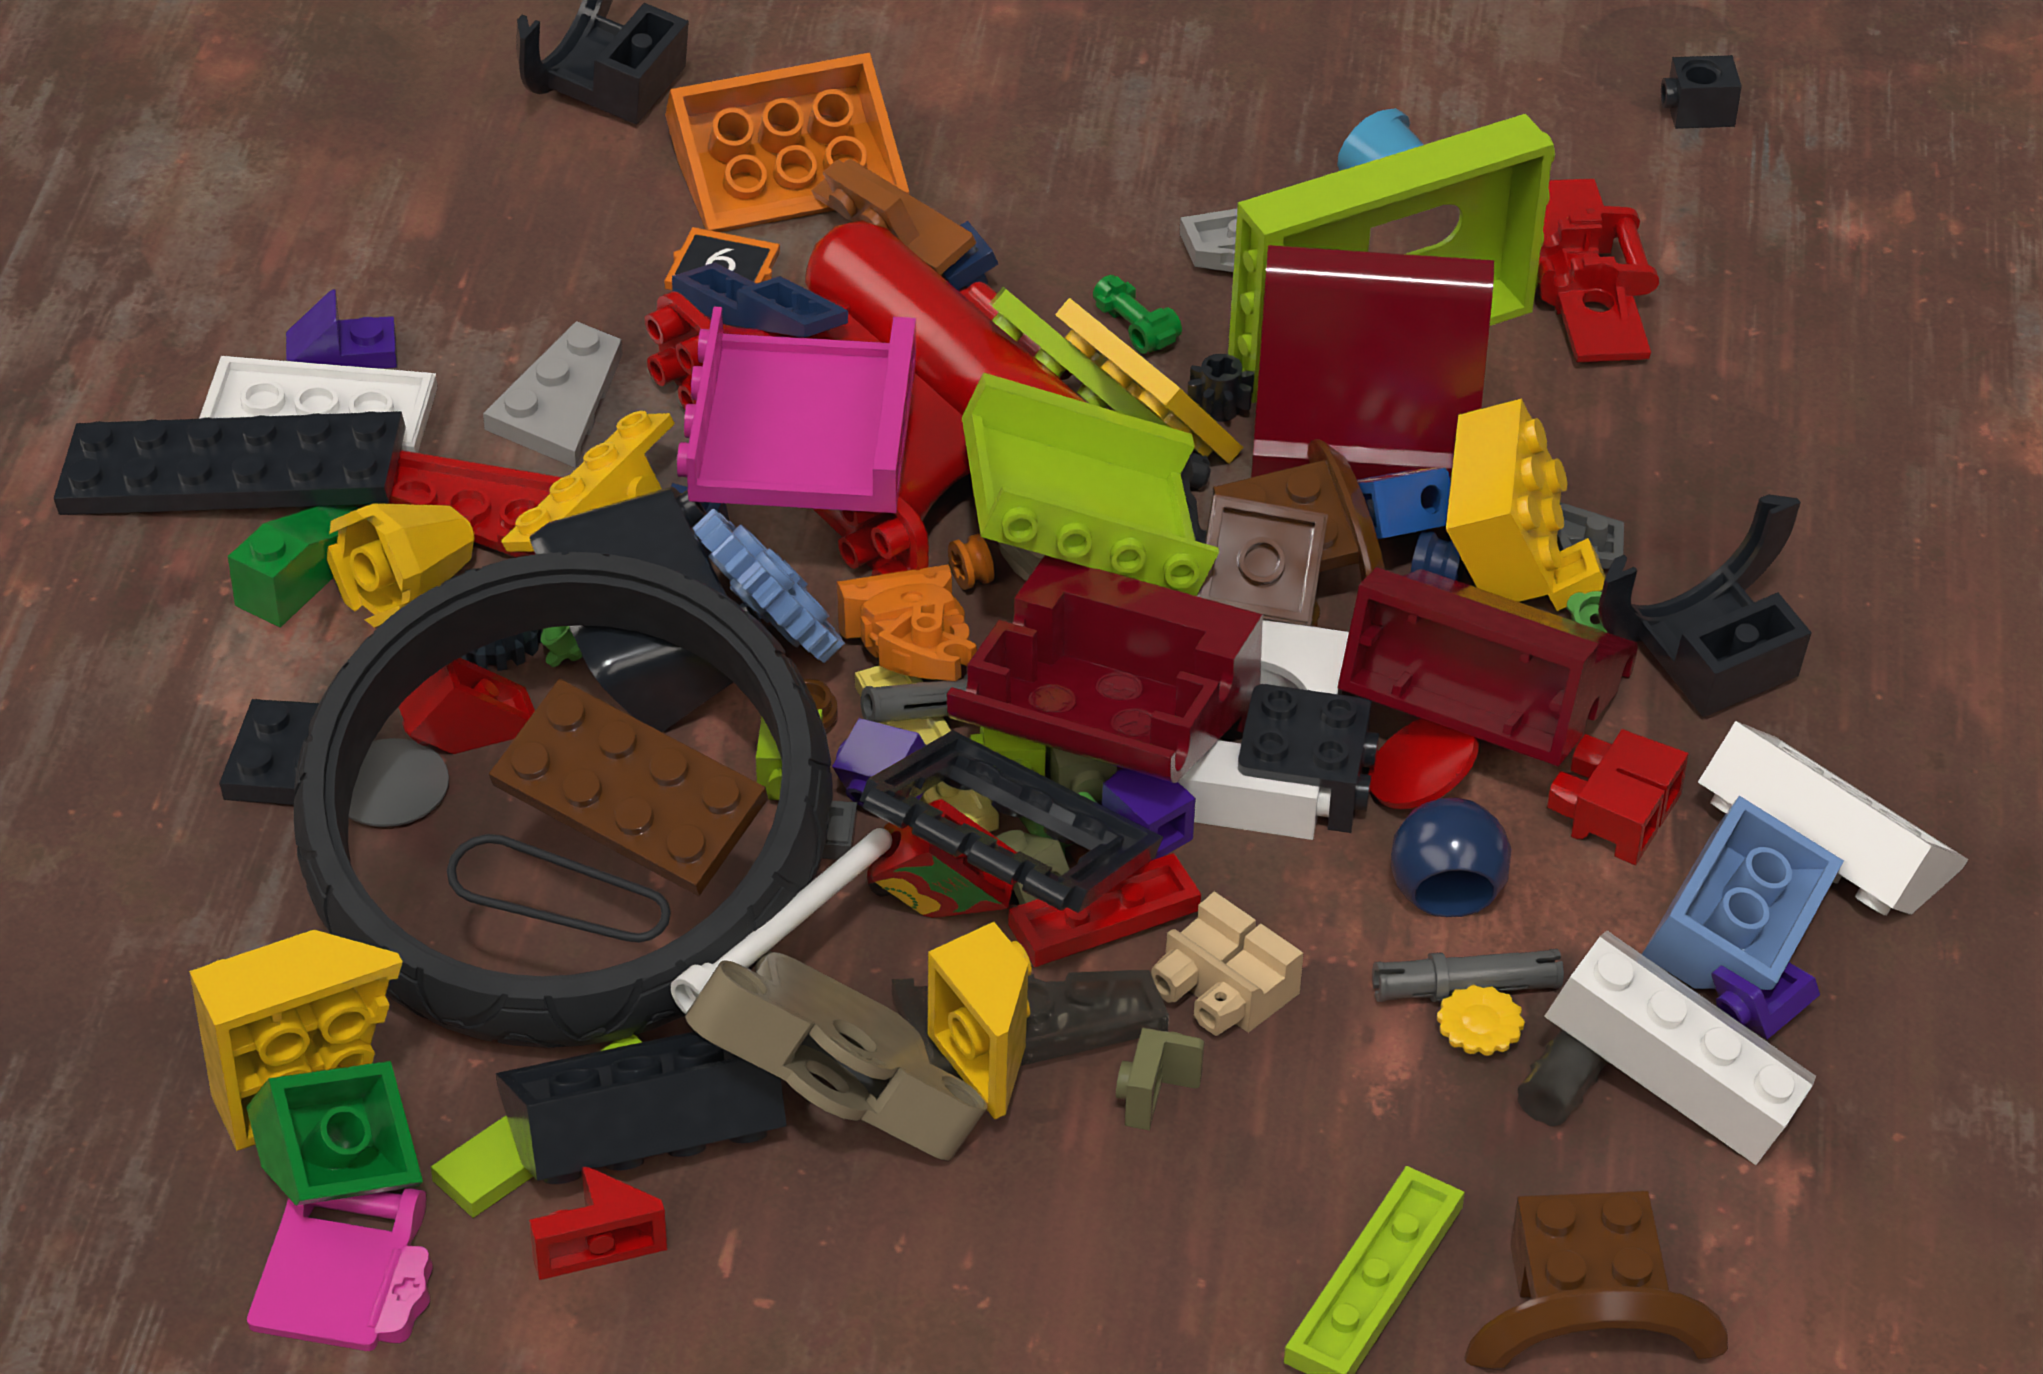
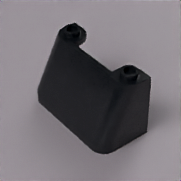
[529,487,763,732]

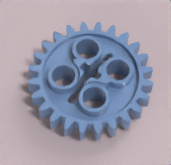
[692,509,845,663]

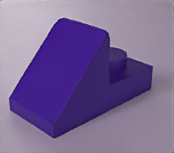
[286,289,397,369]

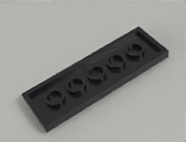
[53,411,406,515]

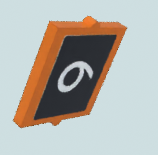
[664,227,780,290]

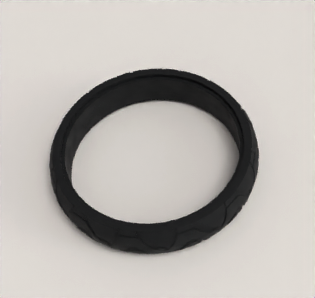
[294,552,833,1048]

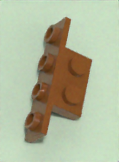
[811,159,976,275]

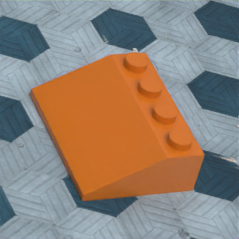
[665,52,909,232]

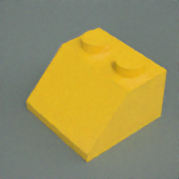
[928,922,1032,1119]

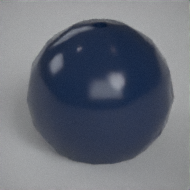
[1391,798,1511,917]

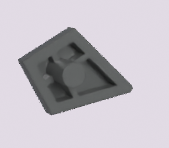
[1557,502,1624,569]

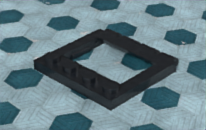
[860,730,1163,913]

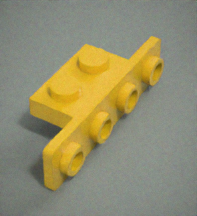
[501,411,675,552]

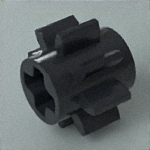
[1187,354,1254,422]

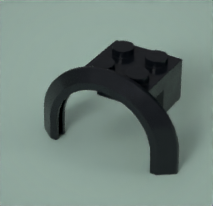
[516,0,689,125]
[1598,494,1812,718]

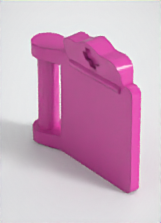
[247,1188,433,1351]

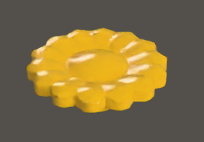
[1437,985,1525,1056]

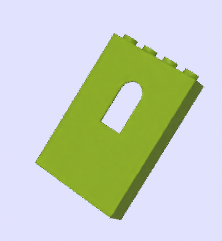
[1228,113,1555,403]

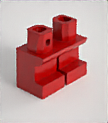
[1547,729,1689,866]

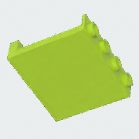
[962,372,1219,596]

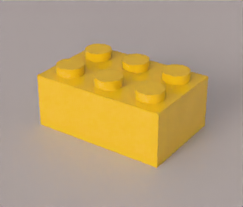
[1446,398,1567,602]

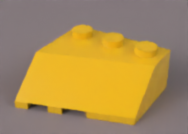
[189,930,403,1151]

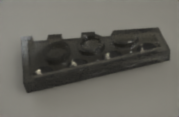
[892,970,1169,1080]

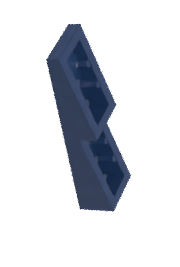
[672,262,848,338]

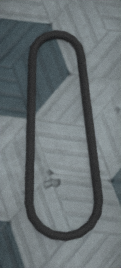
[446,834,671,943]

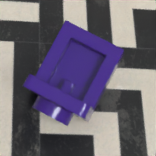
[1711,962,1820,1040]

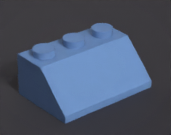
[1642,795,1844,990]

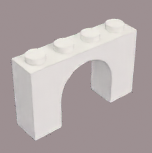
[1178,620,1349,840]

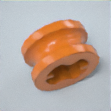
[948,533,994,590]

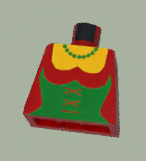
[867,799,1018,918]

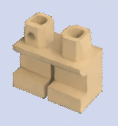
[1151,891,1303,1036]

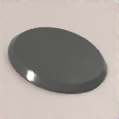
[349,738,449,827]

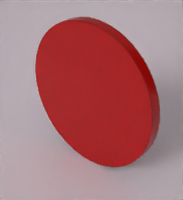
[1368,718,1479,809]

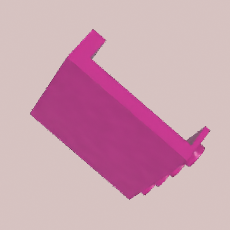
[677,307,916,513]

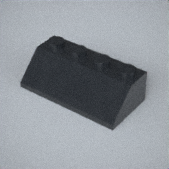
[495,1031,787,1184]

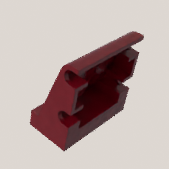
[1251,245,1494,480]
[947,555,1263,783]
[1337,567,1638,767]

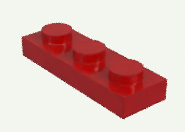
[1008,853,1202,968]

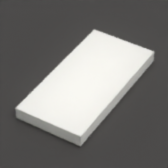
[199,356,437,453]

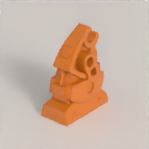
[837,564,977,682]

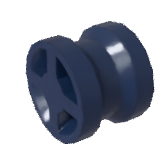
[1410,530,1465,582]

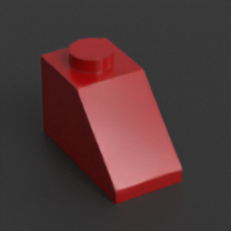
[399,658,535,754]

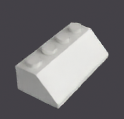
[1698,721,1968,916]
[1544,931,1816,1165]

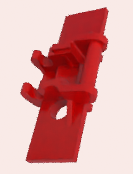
[1537,179,1659,362]

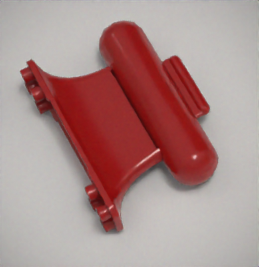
[645,220,1086,576]

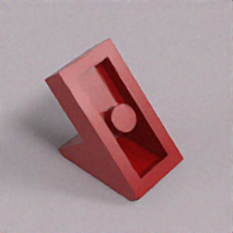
[529,1167,667,1280]

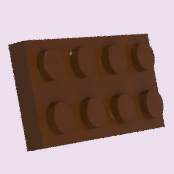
[489,678,769,896]

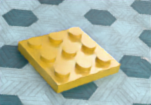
[1055,298,1243,464]

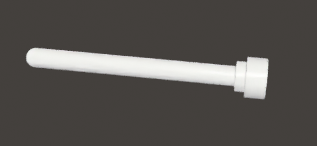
[671,828,892,1014]

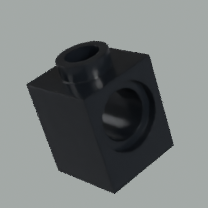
[1661,55,1742,129]

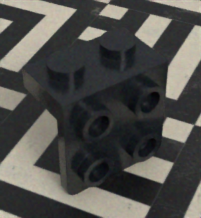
[1237,684,1380,833]

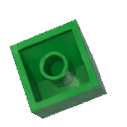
[246,1061,423,1206]

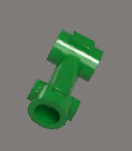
[1093,275,1182,354]

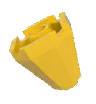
[327,504,474,628]

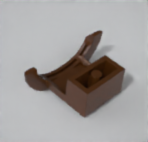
[1213,439,1385,581]
[1465,1191,1728,1368]

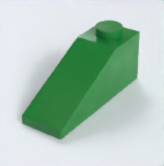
[228,505,360,628]

